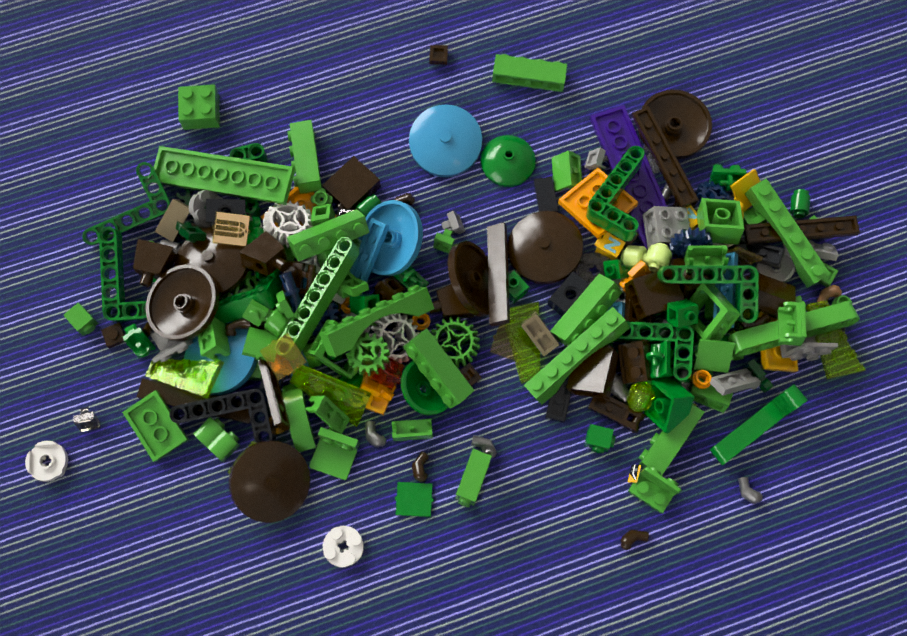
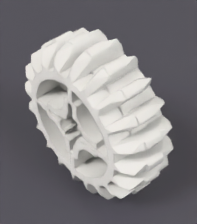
[263,200,313,249]
[369,313,419,365]

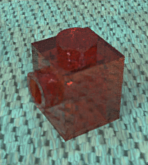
[371,356,404,390]

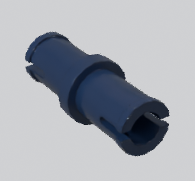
[279,271,302,312]

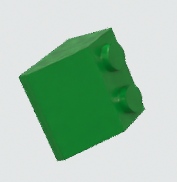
[644,377,694,433]

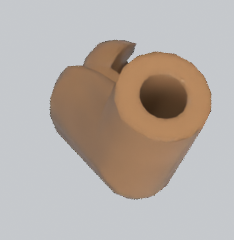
[816,285,842,308]

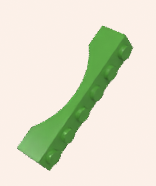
[745,178,830,288]
[319,285,434,357]
[524,307,630,405]

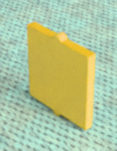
[730,169,761,212]

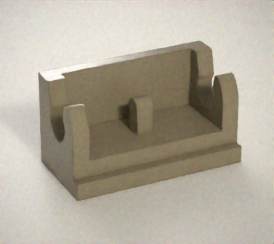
[155,199,189,242]
[521,312,559,356]

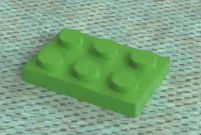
[122,390,189,462]

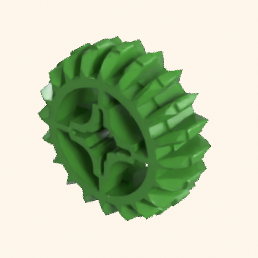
[431,317,480,368]

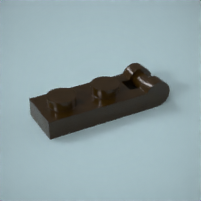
[587,397,645,433]

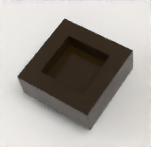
[429,45,448,65]
[101,323,125,349]

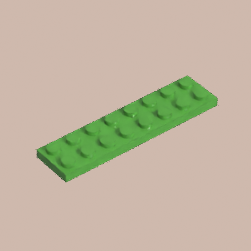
[154,146,296,205]

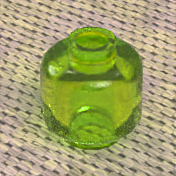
[626,382,655,412]

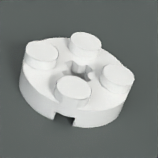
[25,441,68,482]
[323,526,364,568]

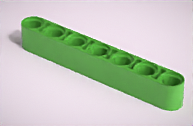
[275,237,359,361]
[728,301,860,357]

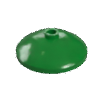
[481,135,536,187]
[401,361,448,415]

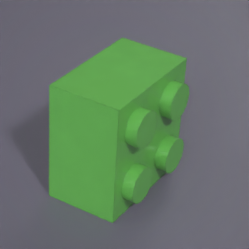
[178,85,220,130]
[697,198,744,245]

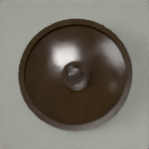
[638,90,712,159]
[508,211,583,284]
[175,227,249,297]
[448,241,489,317]
[146,264,219,341]
[229,441,310,523]

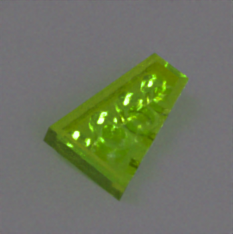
[806,300,866,379]
[505,301,540,384]
[145,359,224,399]
[290,363,371,427]

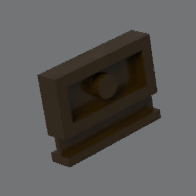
[617,341,651,384]

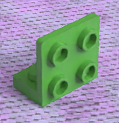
[309,427,360,480]
[627,466,681,514]

